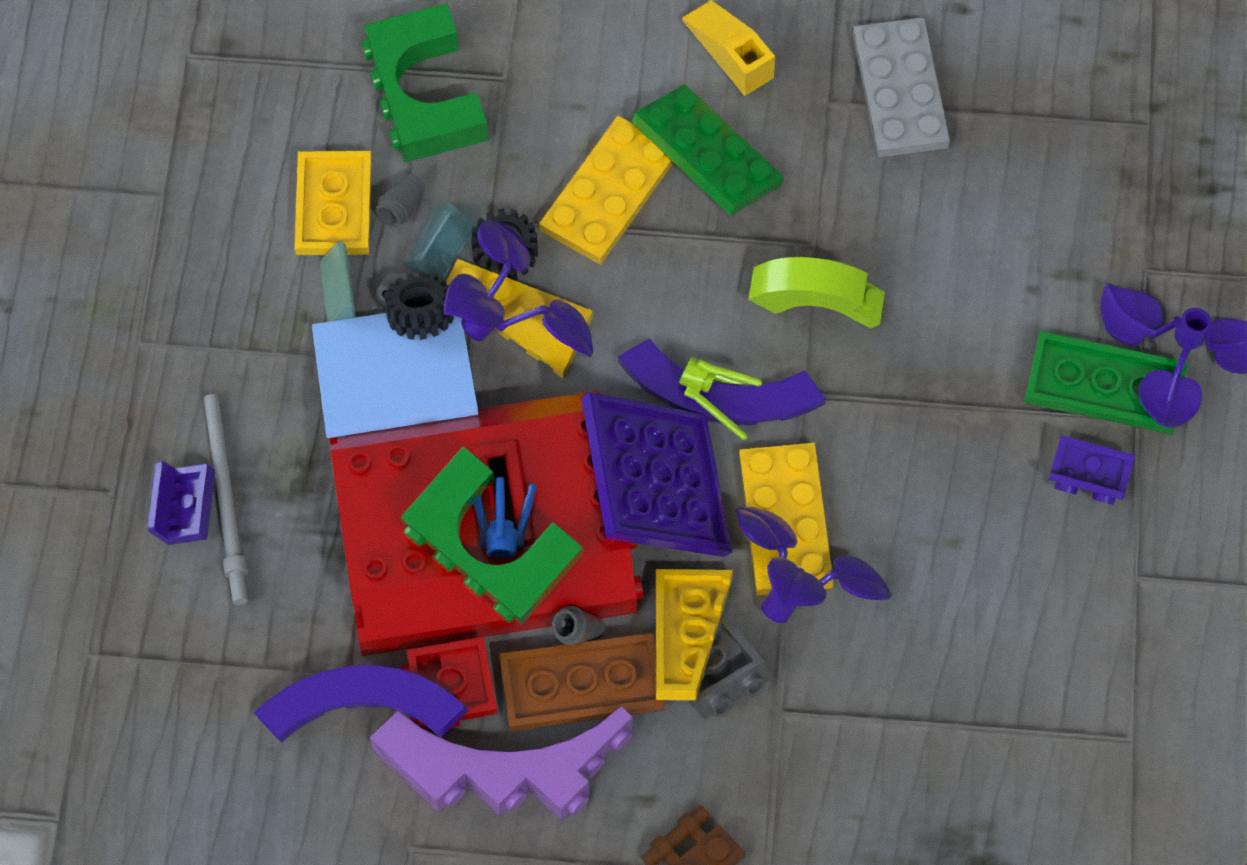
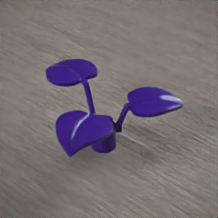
[443,220,593,358]
[1100,284,1247,428]
[735,507,892,623]

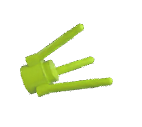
[679,357,762,440]

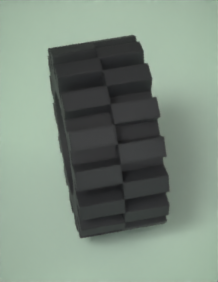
[471,208,538,280]
[385,272,454,340]

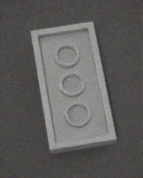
[853,17,950,157]

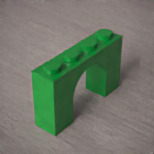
[360,3,488,163]
[401,447,583,625]

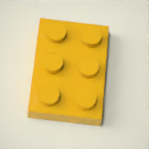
[294,151,372,255]

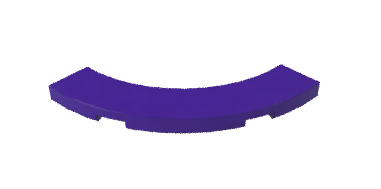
[618,338,826,425]
[253,665,469,742]

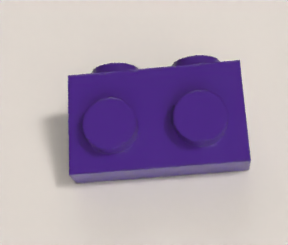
[1049,435,1135,505]
[147,461,215,545]

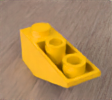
[682,0,775,96]

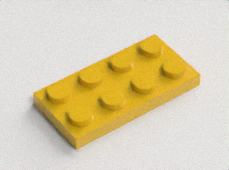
[539,116,674,265]
[739,443,834,596]

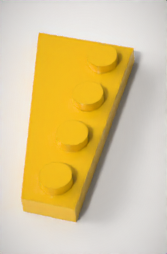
[656,569,733,700]

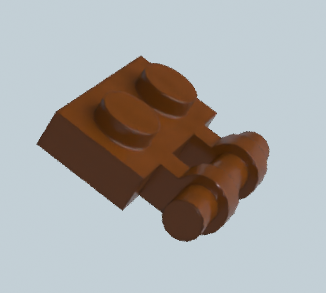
[641,805,745,865]

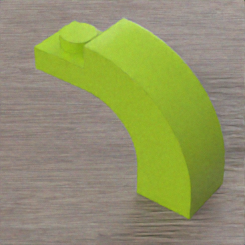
[748,257,885,328]

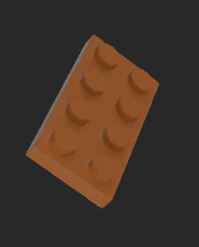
[499,633,665,732]

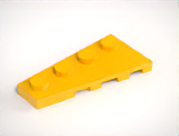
[447,259,593,379]

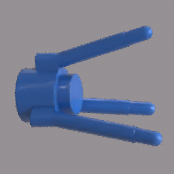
[474,477,537,558]

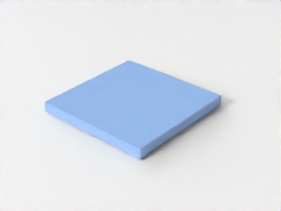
[312,313,478,438]

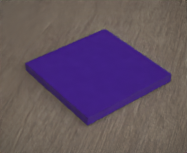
[581,392,733,557]

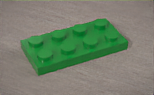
[631,84,784,216]
[1024,331,1188,435]

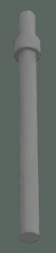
[204,394,248,605]

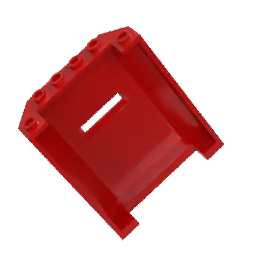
[330,390,643,656]

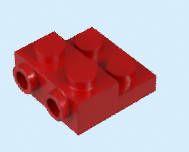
[401,636,498,732]

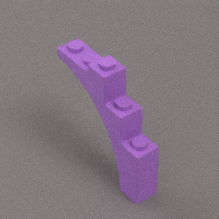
[370,707,633,821]

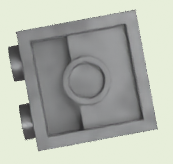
[688,614,770,720]

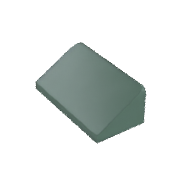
[320,241,356,322]

